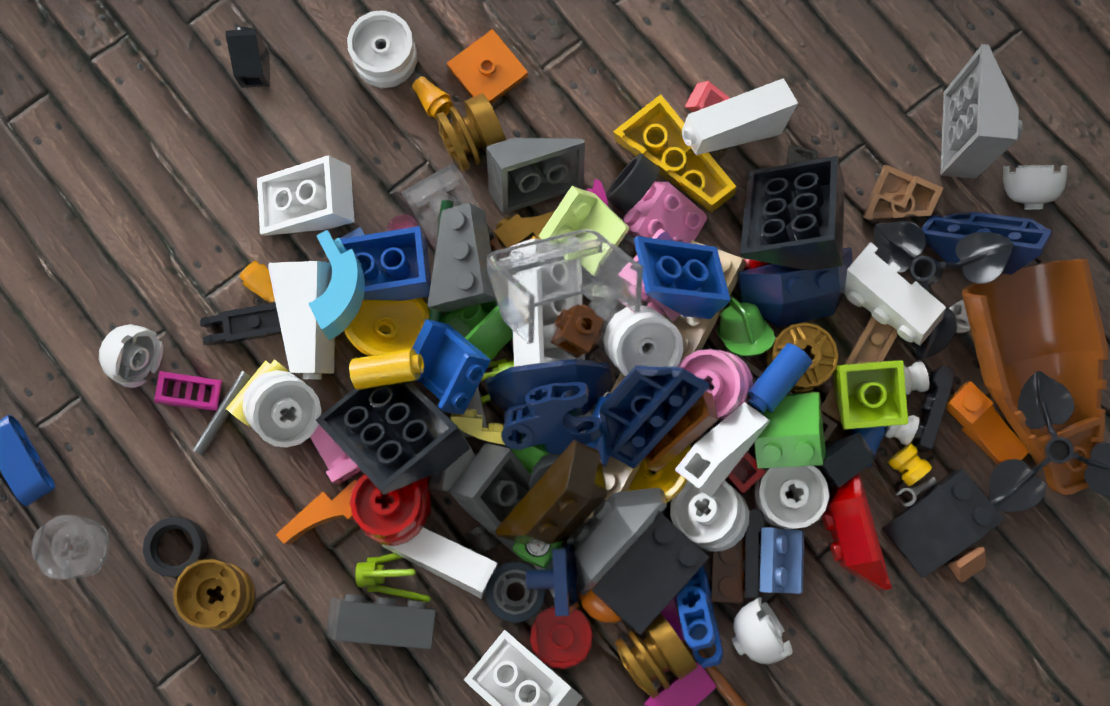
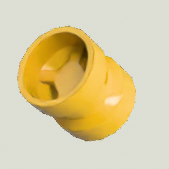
[887,443,932,486]

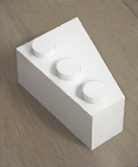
[844,242,946,346]

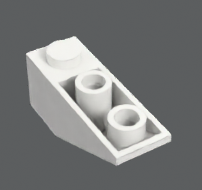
[675,402,770,497]

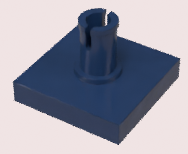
[526,543,579,616]

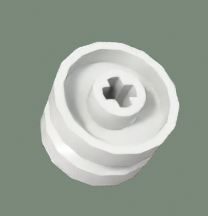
[347,11,417,88]
[603,305,684,376]
[242,370,322,448]
[753,466,829,529]
[670,480,749,551]

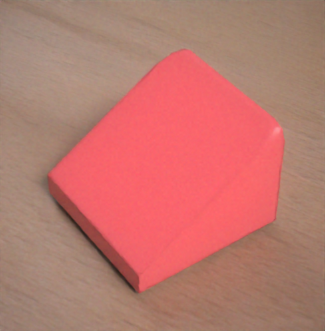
[685,81,730,112]

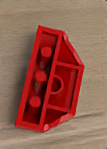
[822,472,892,590]

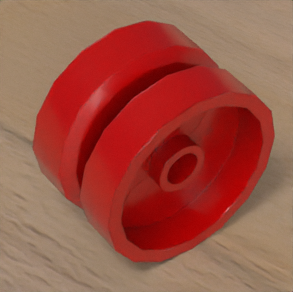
[350,475,428,546]

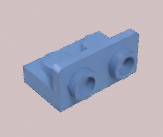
[760,527,804,594]

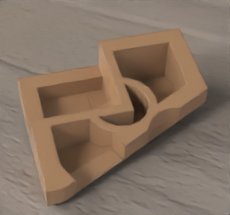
[863,165,944,220]

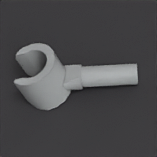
[896,477,937,506]

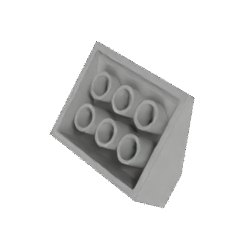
[940,44,1023,179]

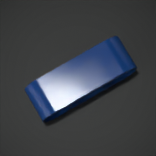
[0,415,55,506]

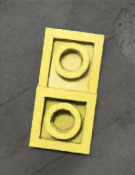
[451,409,505,445]

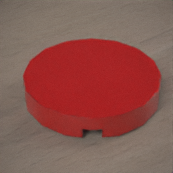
[530,606,593,669]

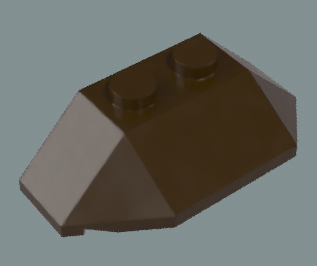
[495,440,607,544]

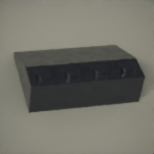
[740,156,845,271]
[316,381,471,495]

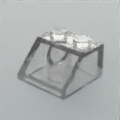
[401,163,479,252]

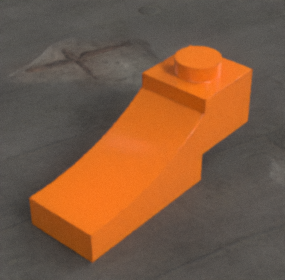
[945,381,1029,465]
[276,479,358,545]

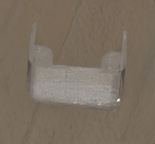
[487,229,643,344]

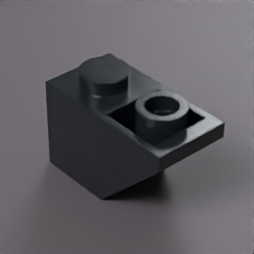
[226,27,270,88]

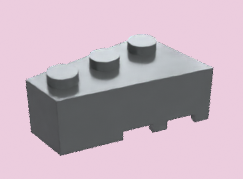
[427,203,499,313]
[326,594,436,649]

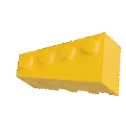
[613,94,736,213]

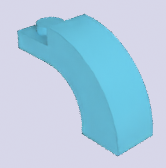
[308,230,365,341]

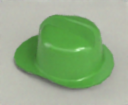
[716,298,775,356]

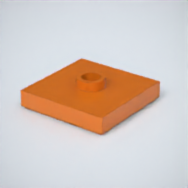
[446,29,529,104]

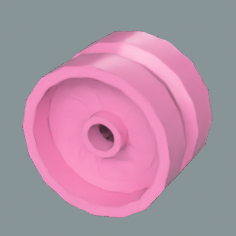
[677,349,753,419]

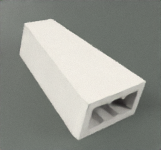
[682,78,798,155]
[269,261,335,380]
[382,528,497,599]

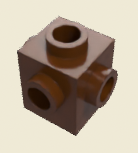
[550,304,604,358]

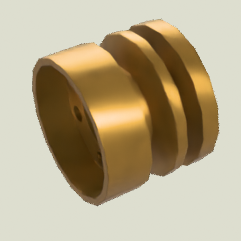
[436,93,507,172]
[764,323,838,394]
[174,559,255,630]
[614,612,698,699]

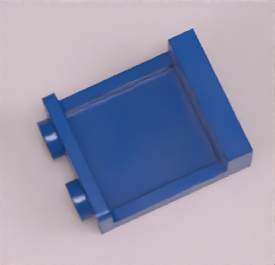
[412,319,491,415]

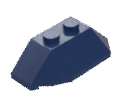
[922,212,1052,275]
[738,247,853,328]
[485,359,613,418]
[599,365,709,469]

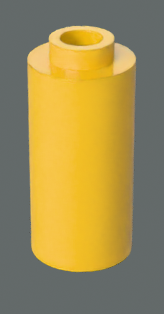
[349,349,424,390]

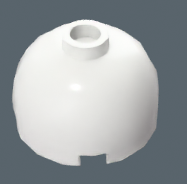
[1003,165,1068,209]
[99,324,163,388]
[732,597,793,664]

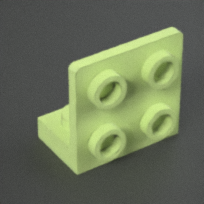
[539,186,629,277]

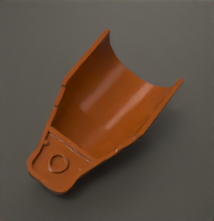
[962,259,1108,495]

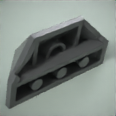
[573,488,667,596]

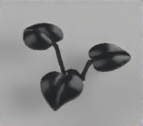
[874,221,1014,359]
[989,371,1110,512]

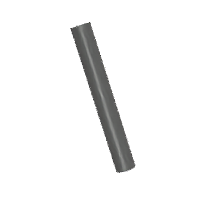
[193,371,252,456]

